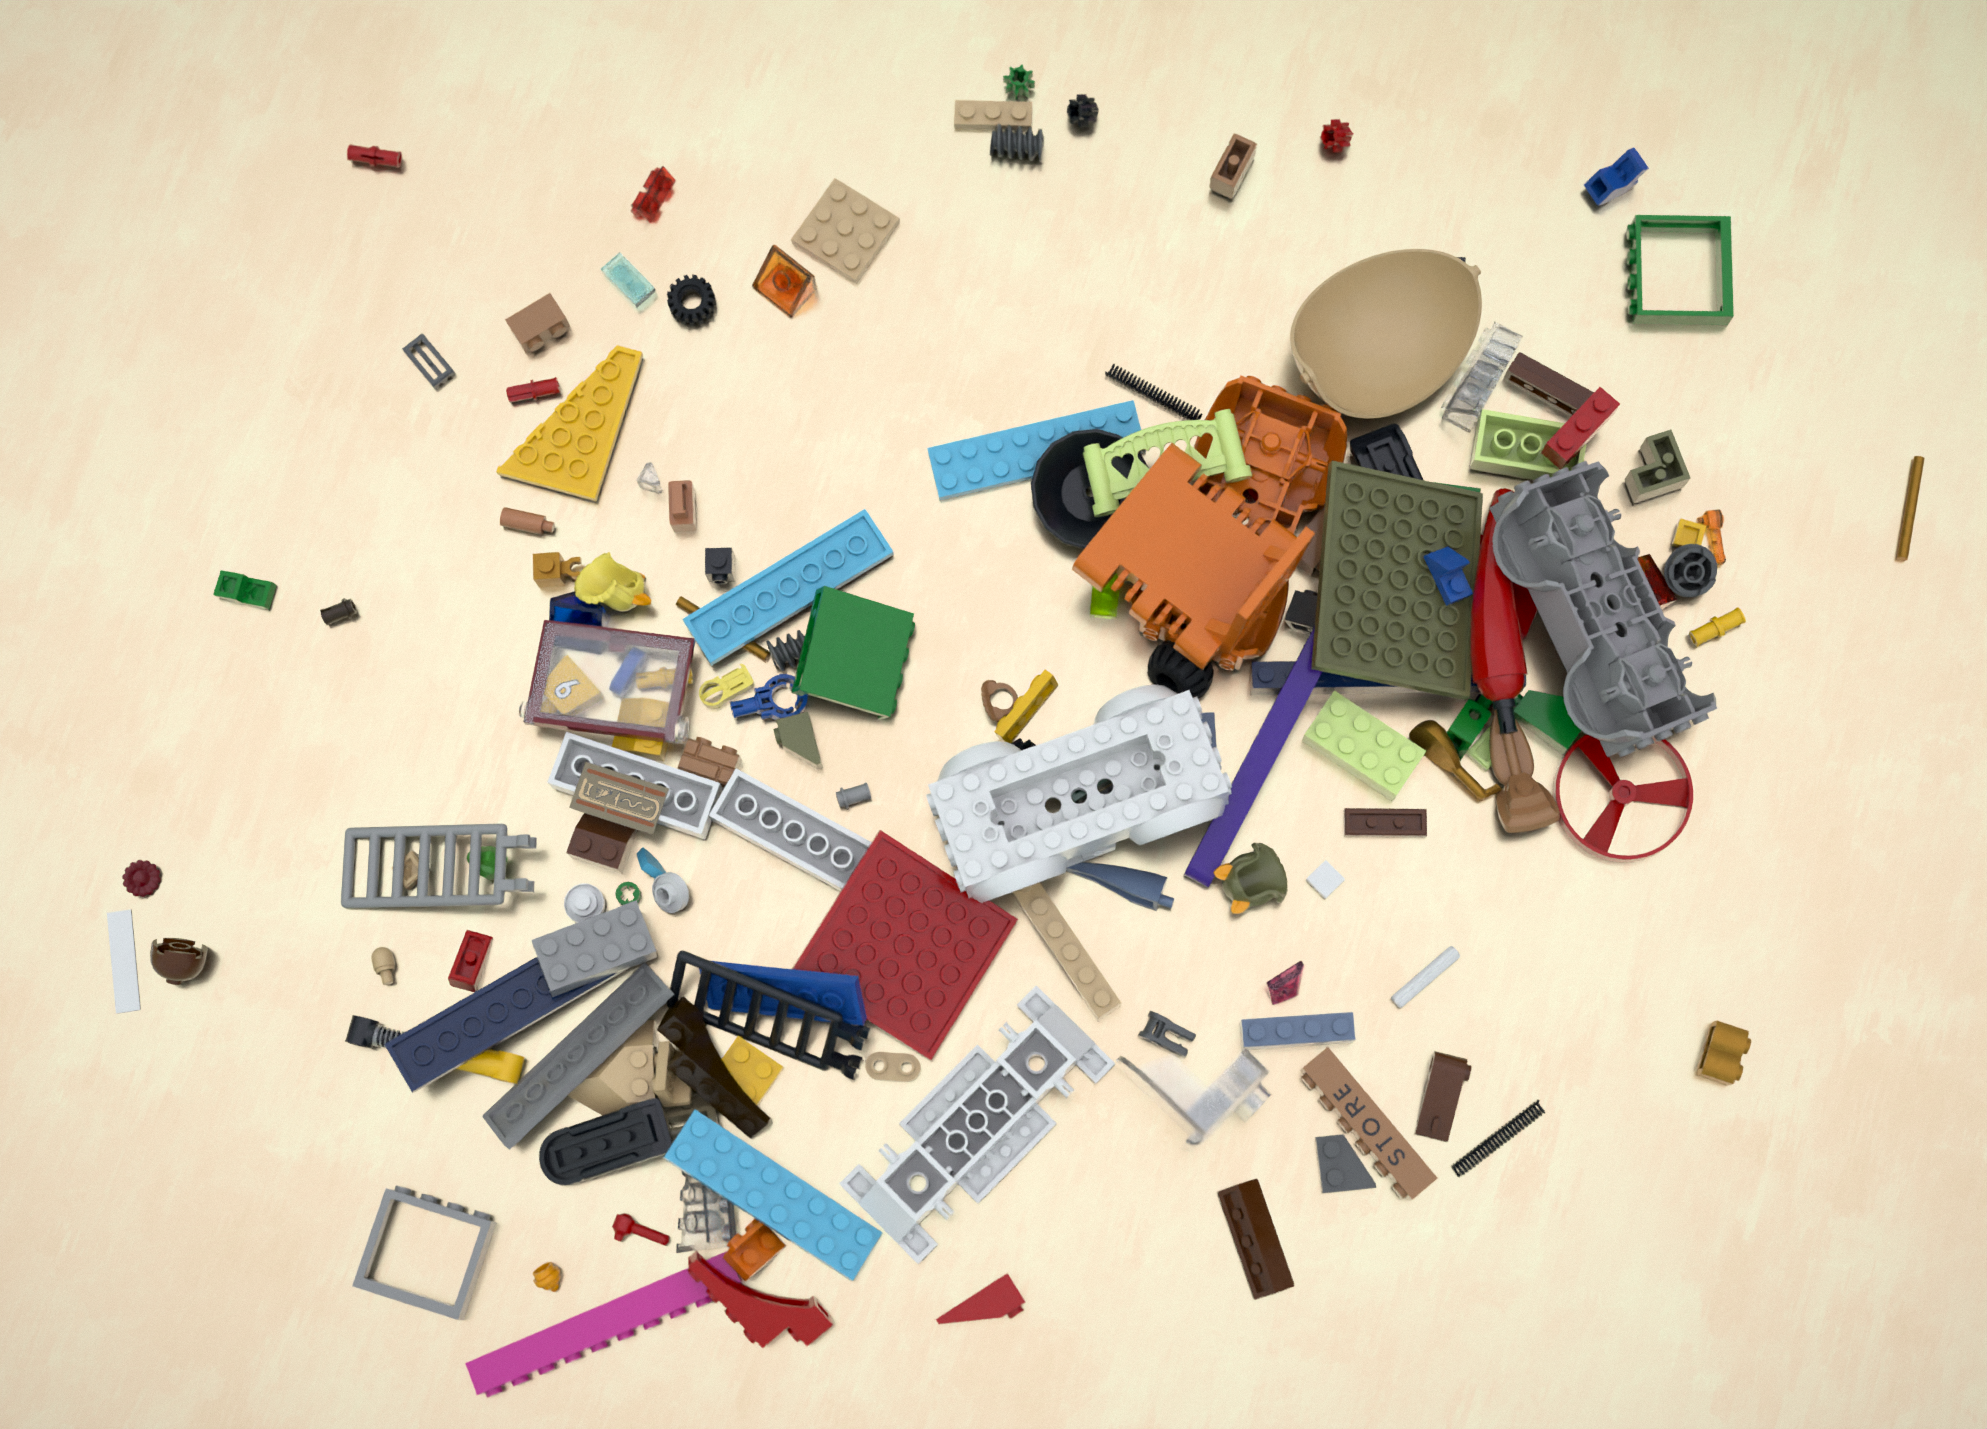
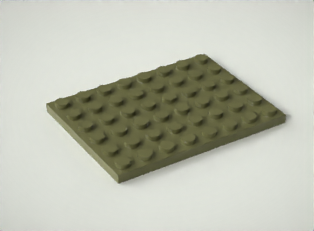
[1311,460,1483,700]

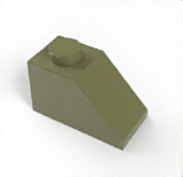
[773,712,823,769]

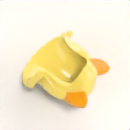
[574,552,652,612]

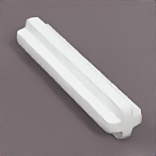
[1391,946,1460,1008]

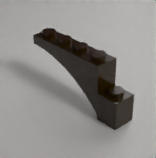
[657,996,770,1138]

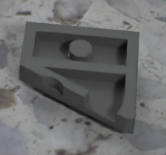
[1315,1134,1377,1194]

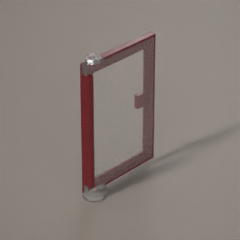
[519,620,696,744]

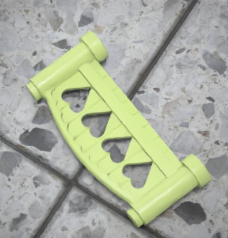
[1083,409,1252,517]

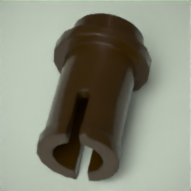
[320,598,357,625]

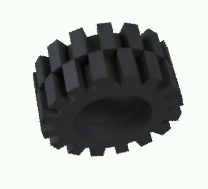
[667,274,716,326]

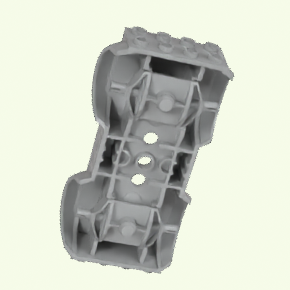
[1490,461,1718,758]

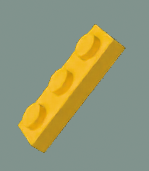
[994,669,1059,743]

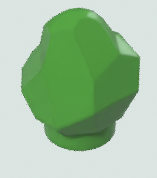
[467,846,508,880]

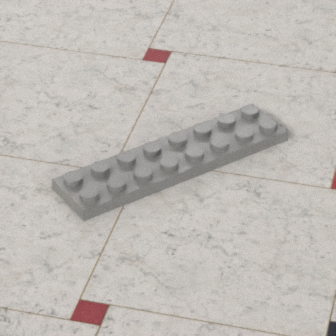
[482,962,674,1150]

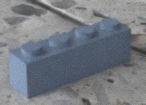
[1240,1012,1356,1050]

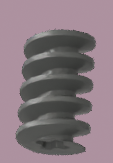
[990,123,1045,162]
[766,630,805,672]

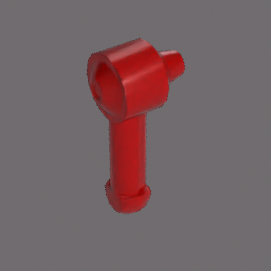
[612,1213,670,1246]

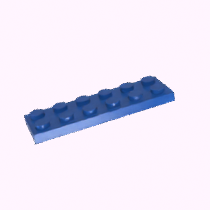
[699,961,867,1026]

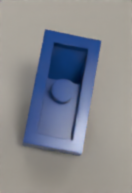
[1424,547,1473,606]

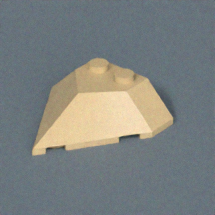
[567,1020,657,1115]

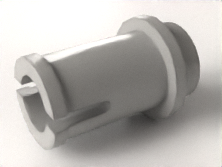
[835,782,871,809]

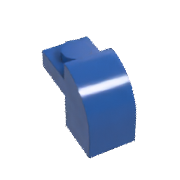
[1584,147,1649,206]

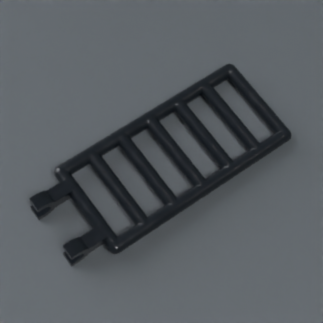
[667,950,871,1080]

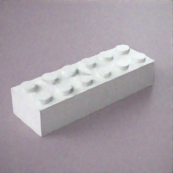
[547,732,723,840]
[709,768,871,891]

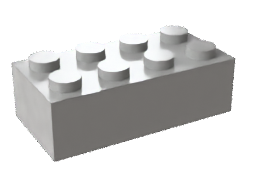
[531,900,656,997]

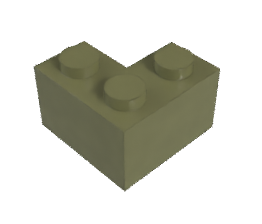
[1624,429,1691,504]

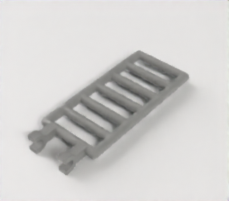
[340,823,537,908]

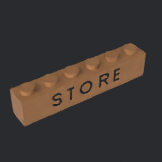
[1300,1047,1438,1201]

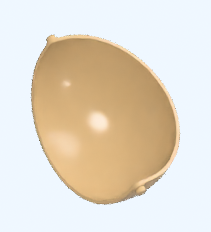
[1290,249,1482,419]

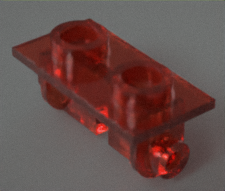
[631,166,676,223]

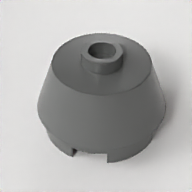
[1664,544,1717,597]

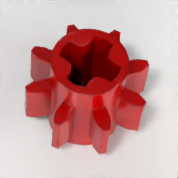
[1320,119,1354,152]

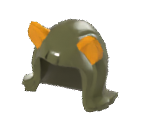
[1213,842,1288,914]

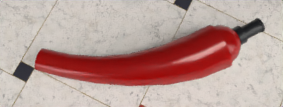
[1470,488,1528,735]

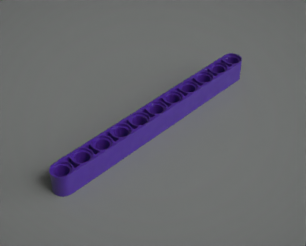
[1184,626,1322,887]

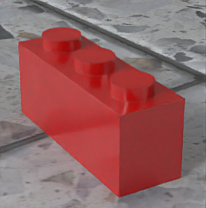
[1541,387,1620,470]

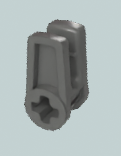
[1138,1011,1196,1058]

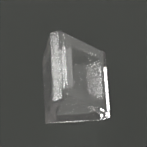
[636,461,663,494]

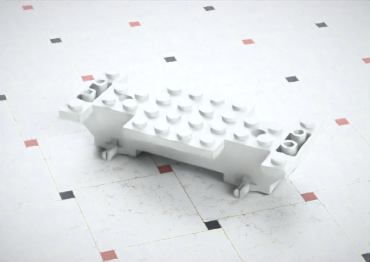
[839,985,1115,1264]

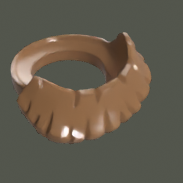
[981,679,1018,722]

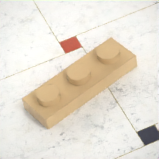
[954,100,1033,130]

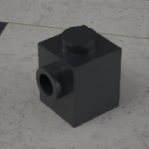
[705,547,735,584]

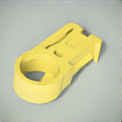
[699,664,755,709]

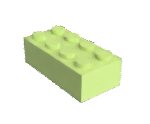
[1470,409,1586,480]
[1302,690,1426,801]

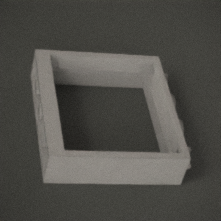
[352,1185,497,1320]

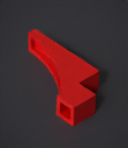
[687,1250,833,1349]

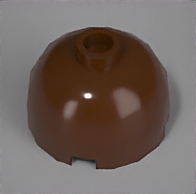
[150,937,208,985]

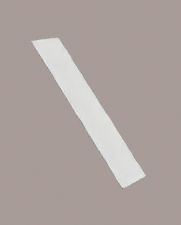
[107,909,140,1014]

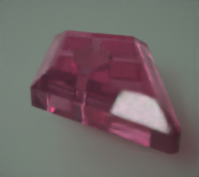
[1266,961,1304,1005]

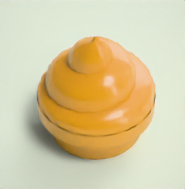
[532,1262,561,1292]

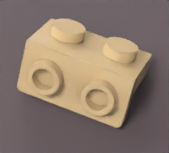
[651,1041,692,1107]

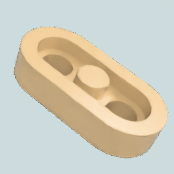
[865,1052,921,1082]

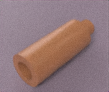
[500,507,555,535]

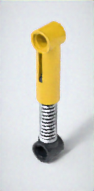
[345,1015,525,1084]

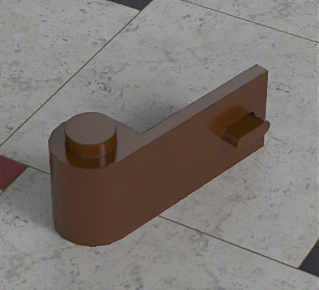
[1415,1051,1472,1142]

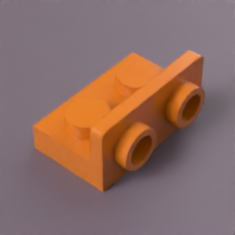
[722,1219,785,1282]

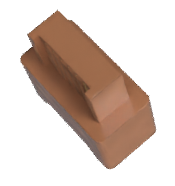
[668,480,697,532]

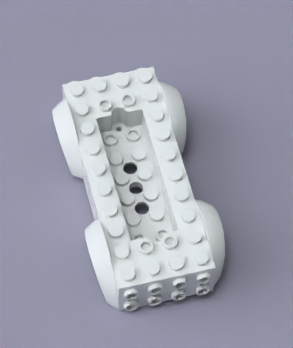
[926,685,1232,903]

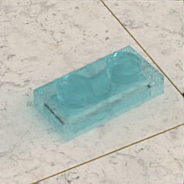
[601,252,656,308]

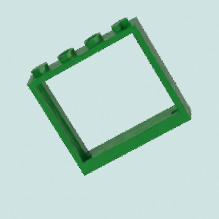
[1626,215,1734,325]

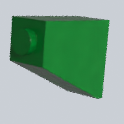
[1513,690,1581,754]

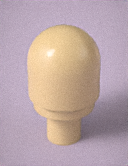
[371,947,396,985]

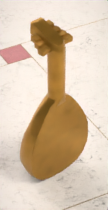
[1409,720,1502,800]

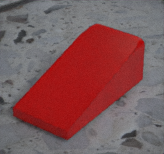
[448,930,493,992]

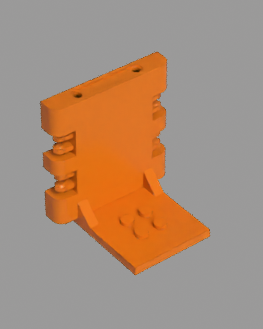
[1072,443,1315,670]

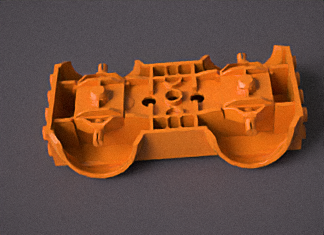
[1131,375,1347,671]

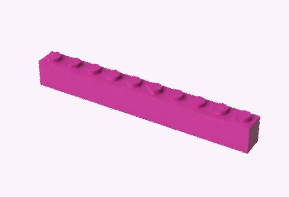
[465,1251,744,1398]

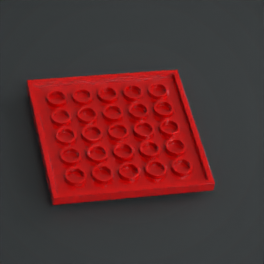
[791,830,1018,1060]

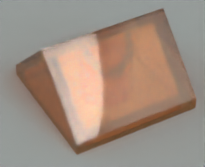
[752,244,818,317]

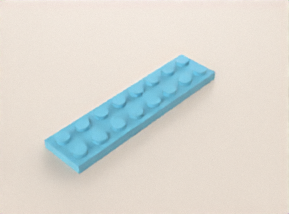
[927,400,1146,500]
[682,509,894,666]
[663,1110,882,1281]

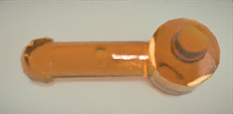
[1696,509,1726,565]

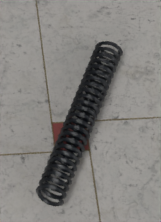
[1105,363,1203,420]
[1452,1099,1546,1177]

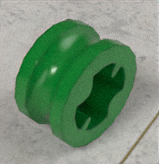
[615,881,641,906]

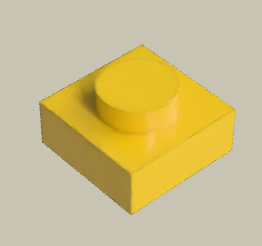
[1671,518,1706,548]

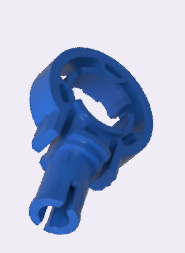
[730,674,808,720]

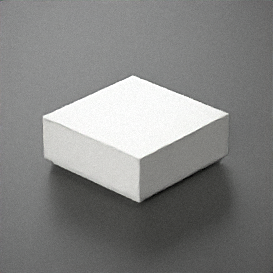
[1306,860,1345,899]

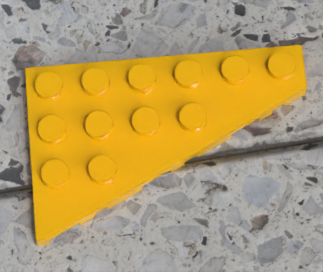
[496,345,643,501]

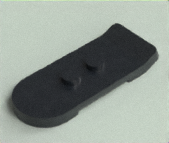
[1350,423,1424,480]
[539,1098,672,1185]

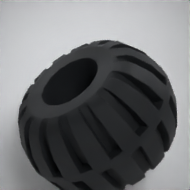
[1148,640,1214,699]

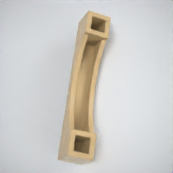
[1011,882,1121,1021]

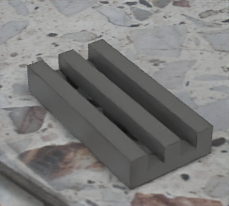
[402,333,456,390]

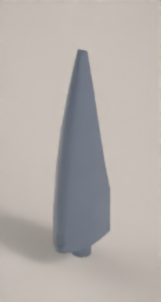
[1066,862,1175,911]

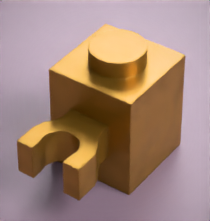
[533,552,582,588]

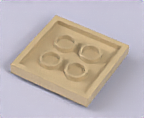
[791,178,900,283]

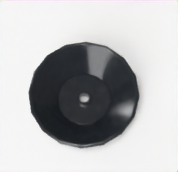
[1031,429,1149,549]

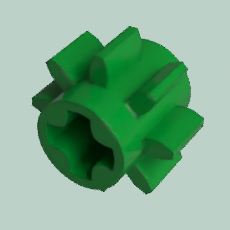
[1003,64,1035,99]

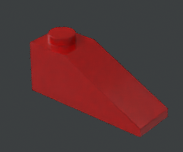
[936,1273,1026,1324]

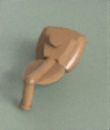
[1488,703,1560,833]

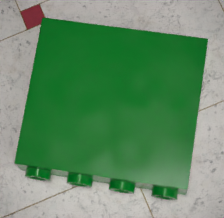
[791,586,915,720]

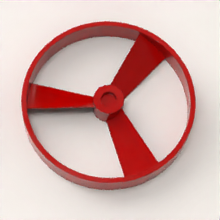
[1552,734,1693,863]

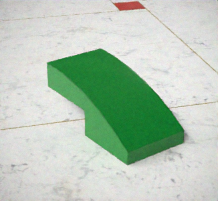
[213,570,277,610]

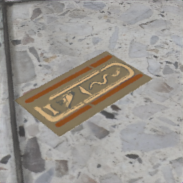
[569,762,669,835]

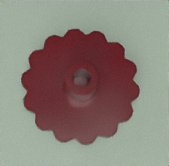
[122,859,161,897]

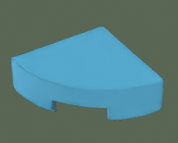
[636,847,666,879]

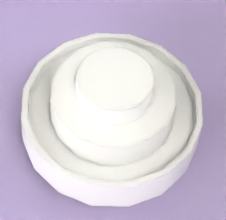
[652,872,689,913]
[564,883,605,922]

